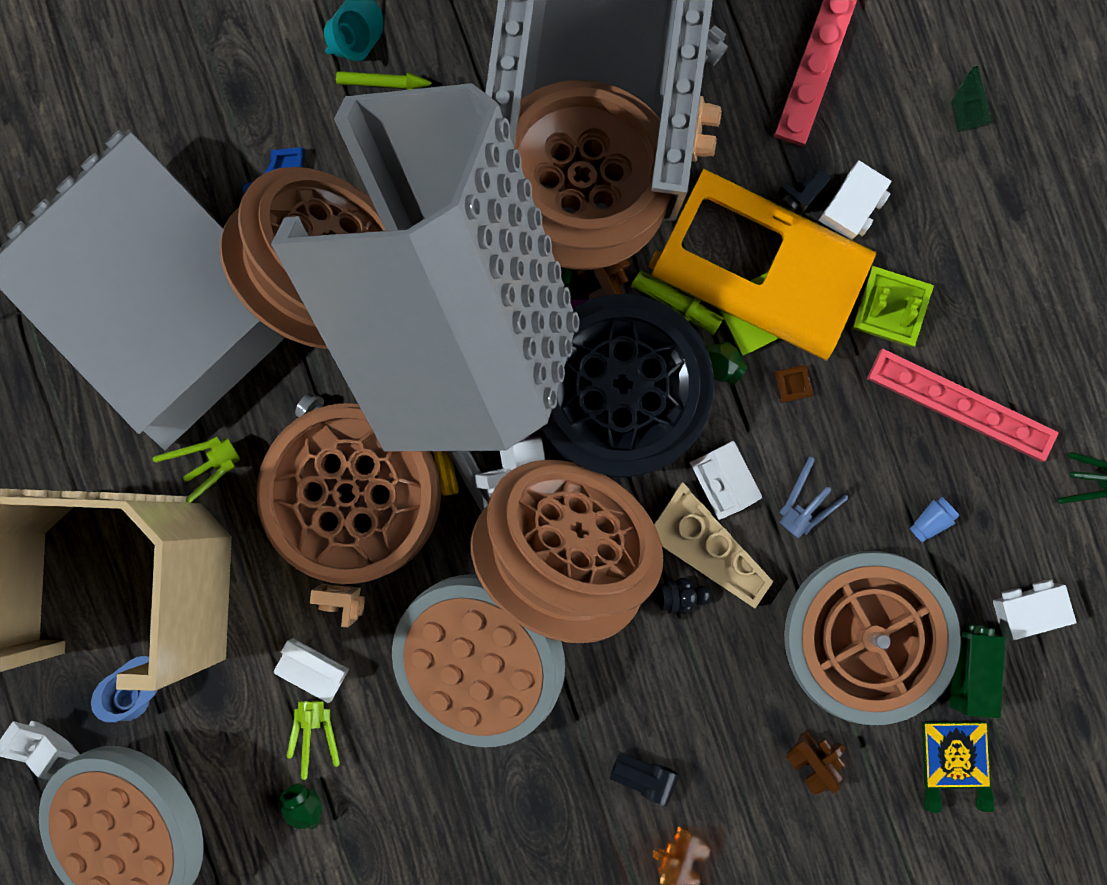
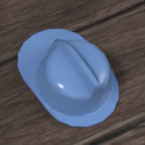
[91,656,157,723]

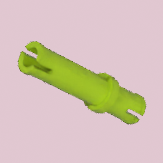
[631,269,724,336]

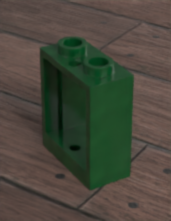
[949,624,1006,718]

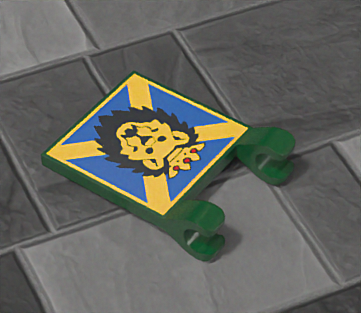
[922,721,995,813]

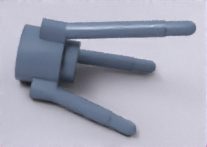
[779,457,848,539]

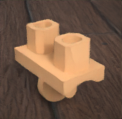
[692,96,722,162]

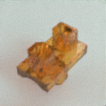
[653,827,711,885]

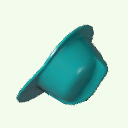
[324,0,384,62]

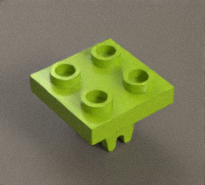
[851,266,934,348]

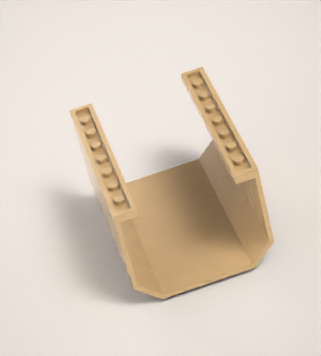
[0,489,232,691]

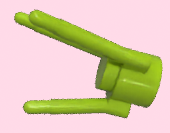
[153,436,240,503]
[287,700,340,780]

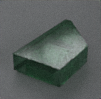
[951,66,992,132]

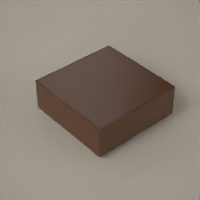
[773,364,814,403]

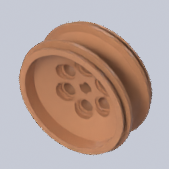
[257,403,441,584]

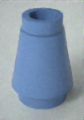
[909,497,959,543]

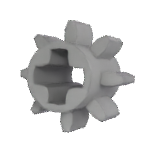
[704,25,728,66]

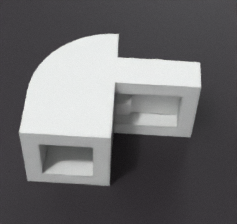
[474,437,545,494]
[0,721,80,780]

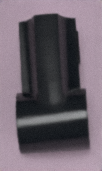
[610,752,680,806]

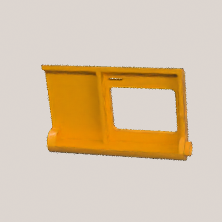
[648,169,876,361]

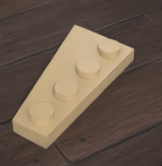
[654,482,773,608]

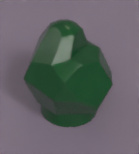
[705,342,748,386]
[280,783,322,830]

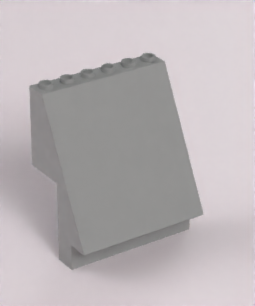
[0,129,285,450]

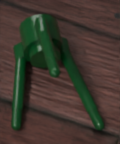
[1057,452,1107,504]

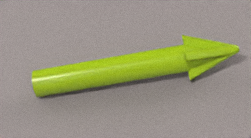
[336,71,432,90]

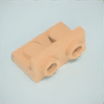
[310,584,365,628]

